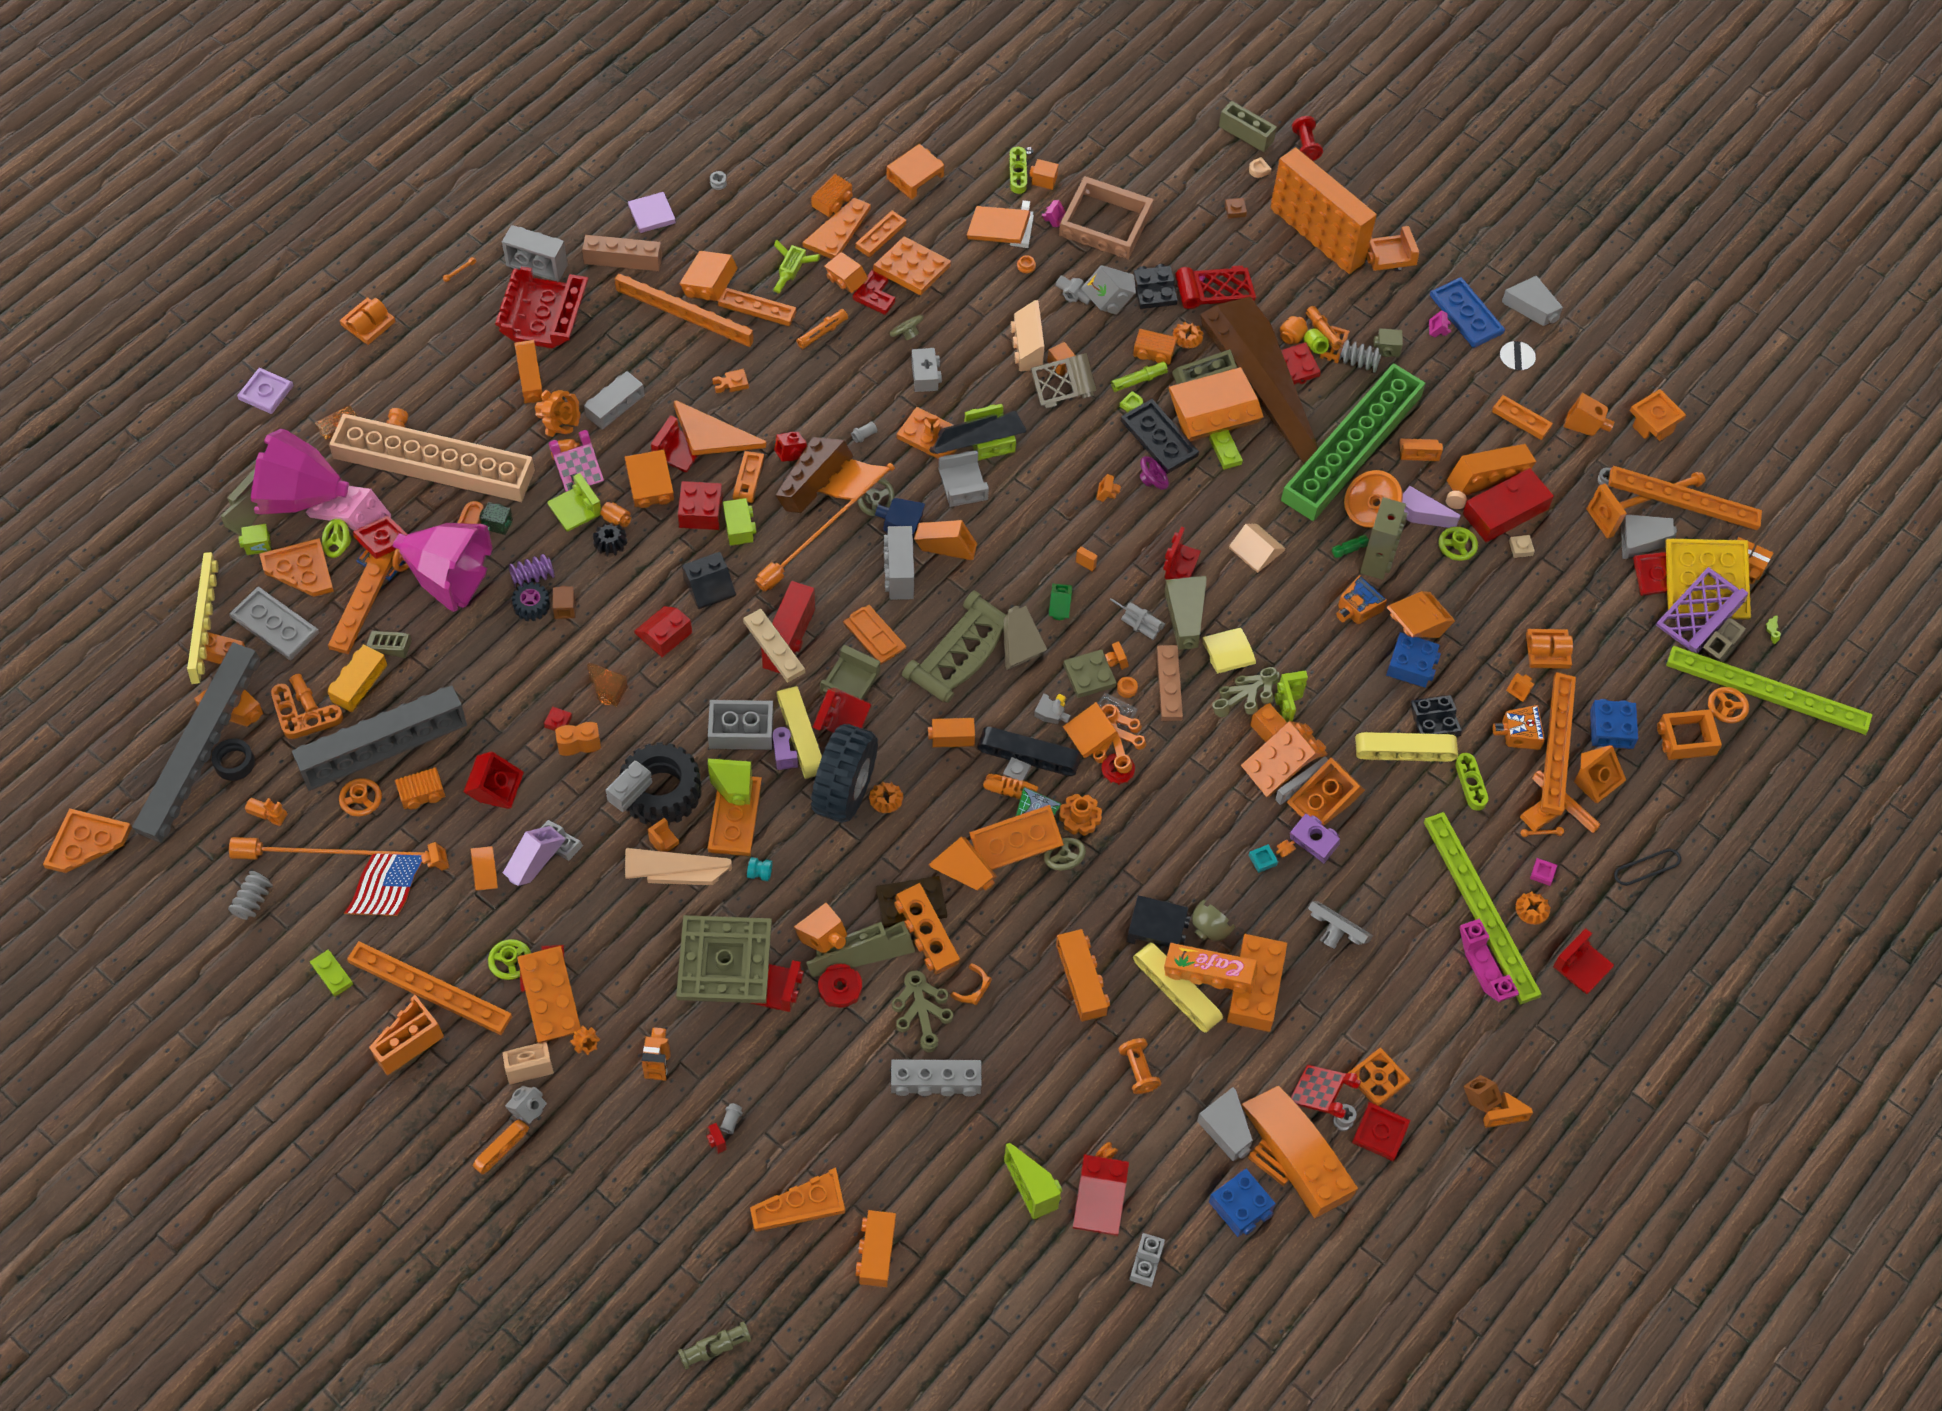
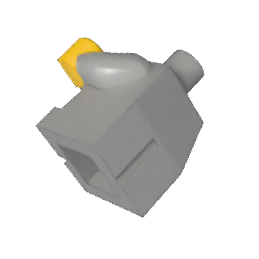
[1034,694,1071,724]

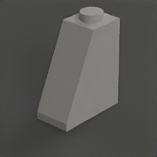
[1502,276,1563,326]
[1621,515,1677,559]
[1197,1087,1252,1161]

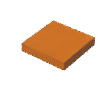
[1063,702,1119,758]

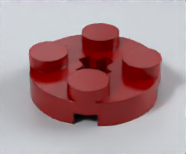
[818,964,862,1008]

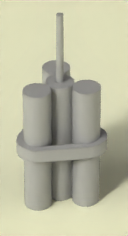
[1110,598,1165,640]

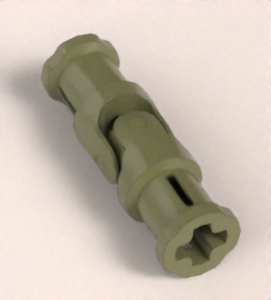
[678,1321,751,1370]

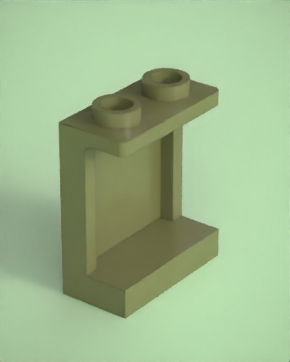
[820,645,880,700]

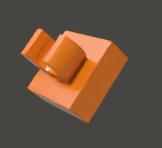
[1096,474,1121,502]
[1105,641,1129,670]
[1506,673,1535,702]
[421,842,449,871]

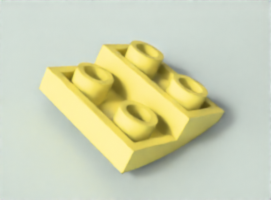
[1202,628,1256,674]

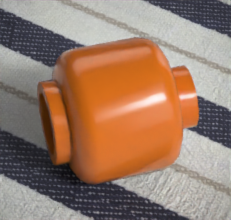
[1280,316,1308,344]

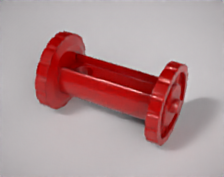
[1292,116,1323,161]

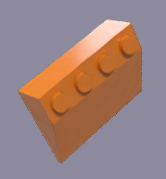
[1168,367,1264,441]

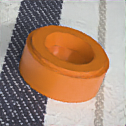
[1117,677,1138,698]

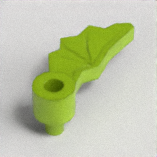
[1766,615,1781,644]

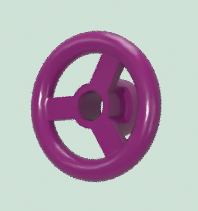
[1140,456,1169,490]

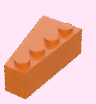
[1446,444,1537,495]

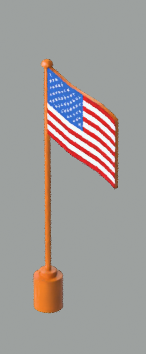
[229,837,429,916]

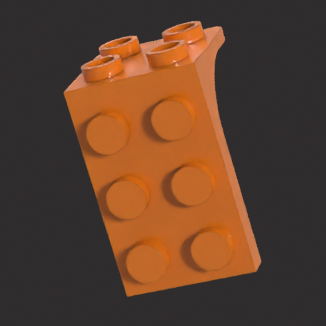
[1241,721,1328,797]

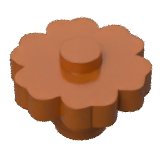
[1059,794,1102,836]

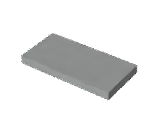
[229,587,319,661]

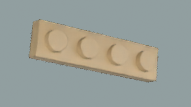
[743,609,805,683]

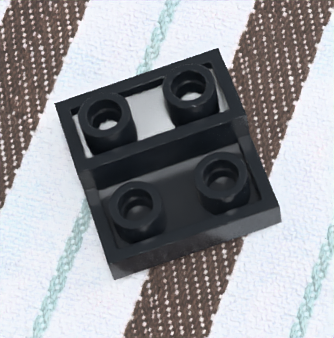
[1411,695,1462,737]

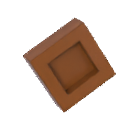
[1225,198,1247,219]

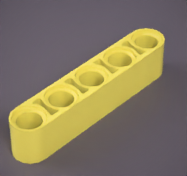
[777,686,822,779]
[1355,732,1458,762]
[1133,943,1223,1033]

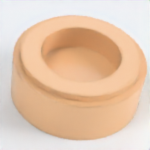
[1446,491,1467,509]

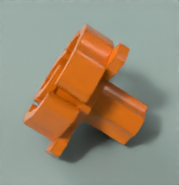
[535,390,581,437]

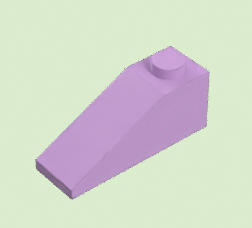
[1402,486,1461,528]

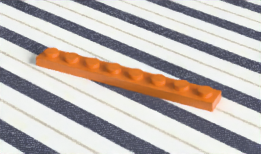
[615,273,754,347]
[1608,466,1762,530]
[1540,672,1576,816]
[347,941,512,1035]

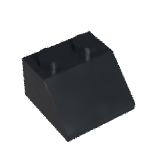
[682,552,736,610]

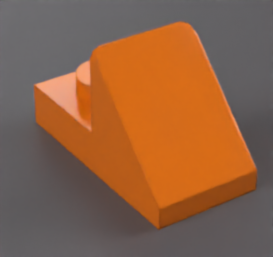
[1483,1092,1533,1128]

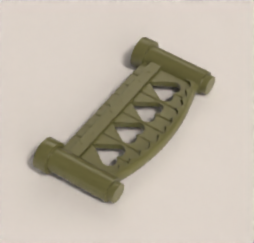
[902,590,1006,703]

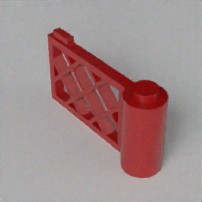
[1175,265,1256,309]

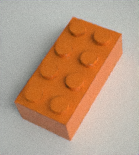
[1227,934,1287,1032]

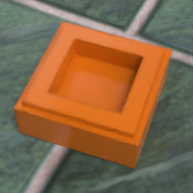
[1076,546,1098,572]

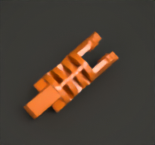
[983,774,1038,799]

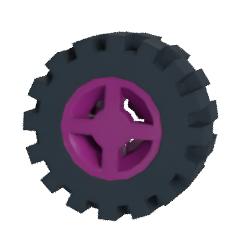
[512,582,550,621]

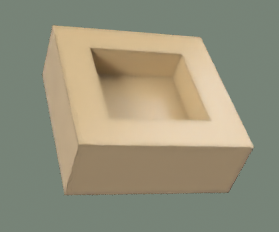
[1509,535,1535,558]

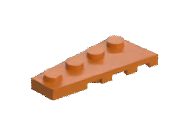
[803,198,871,259]
[750,1167,845,1232]

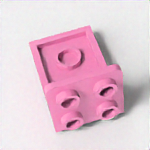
[306,486,391,530]

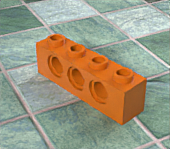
[894,883,960,975]

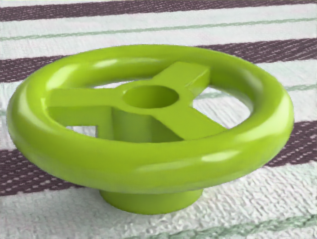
[322,519,351,558]
[1438,527,1478,561]
[488,939,531,980]

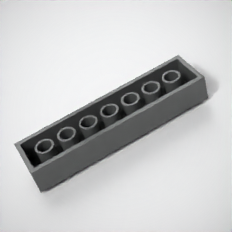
[292,685,467,791]

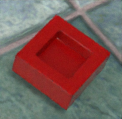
[544,707,572,731]
[706,1123,726,1154]

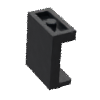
[1127,895,1191,947]

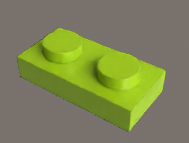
[1209,430,1243,469]
[310,949,353,997]

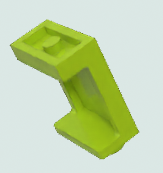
[965,404,1016,460]

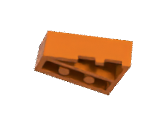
[369,995,444,1076]

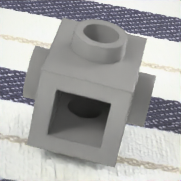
[505,1086,547,1124]

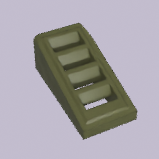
[366,631,412,658]

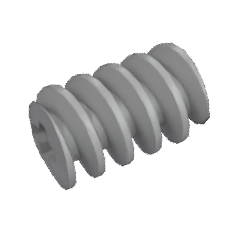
[1339,339,1382,373]
[228,871,273,920]

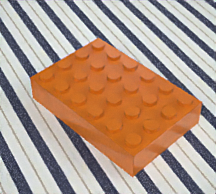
[1270,147,1377,274]

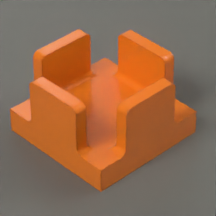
[1630,389,1686,441]

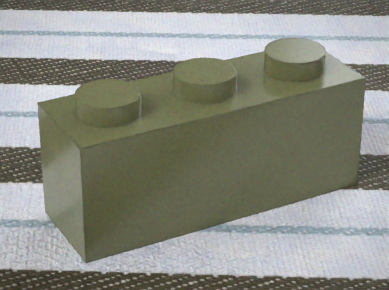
[1219,101,1277,152]
[1172,350,1237,384]

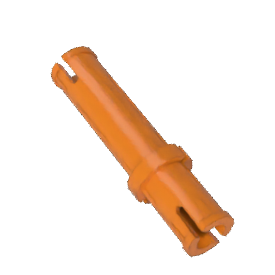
[1306,306,1343,350]
[796,309,848,350]

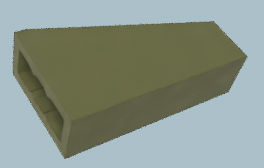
[1165,576,1207,649]

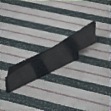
[929,410,1027,454]

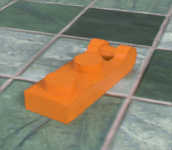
[733,451,764,503]

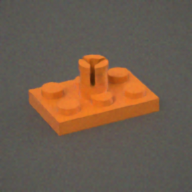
[897,407,957,459]

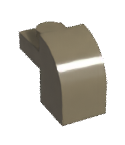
[1703,617,1746,661]

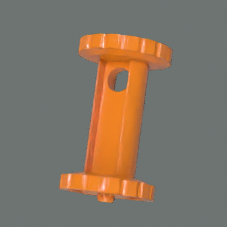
[1118,1038,1161,1094]

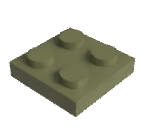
[1063,650,1116,698]

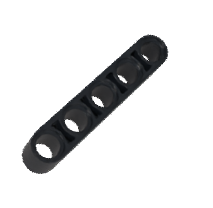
[977,727,1081,776]

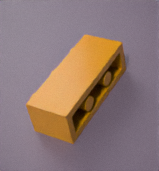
[327,644,387,712]

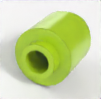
[1304,328,1329,354]

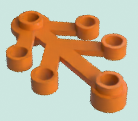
[1093,704,1146,773]

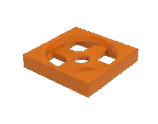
[1348,1047,1411,1106]

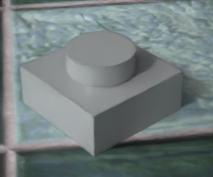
[1003,757,1031,781]

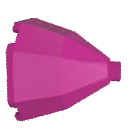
[251,429,349,515]
[393,523,493,612]

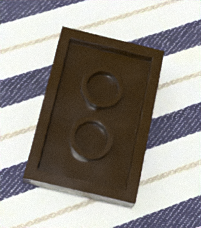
[876,876,947,928]

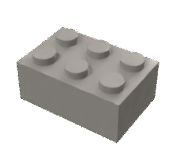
[502,225,568,282]
[884,526,914,600]
[708,700,774,750]

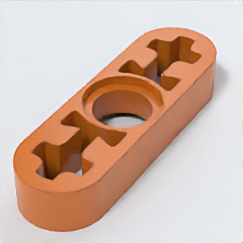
[473,1119,529,1175]

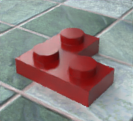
[853,269,895,315]

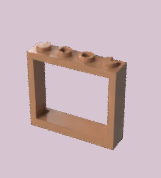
[1059,176,1154,259]

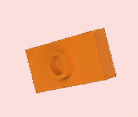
[1520,801,1566,832]

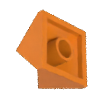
[1574,745,1626,803]

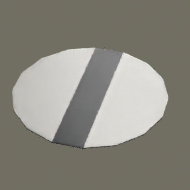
[1500,341,1536,370]

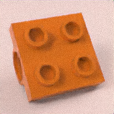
[339,297,396,345]
[1526,629,1573,669]

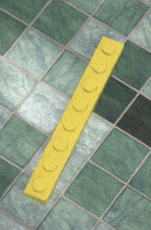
[187,552,219,684]

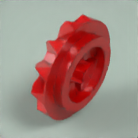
[1101,754,1135,785]

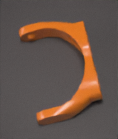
[951,963,992,1005]

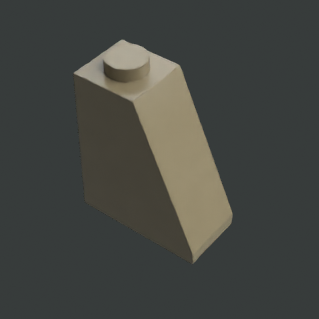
[1004,606,1047,670]

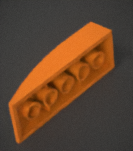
[1241,1085,1358,1218]

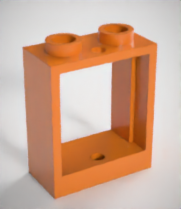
[1657,709,1722,760]

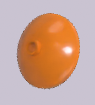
[1344,470,1403,528]

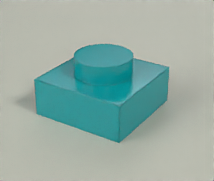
[1249,844,1278,873]

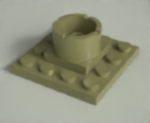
[676,915,772,1003]

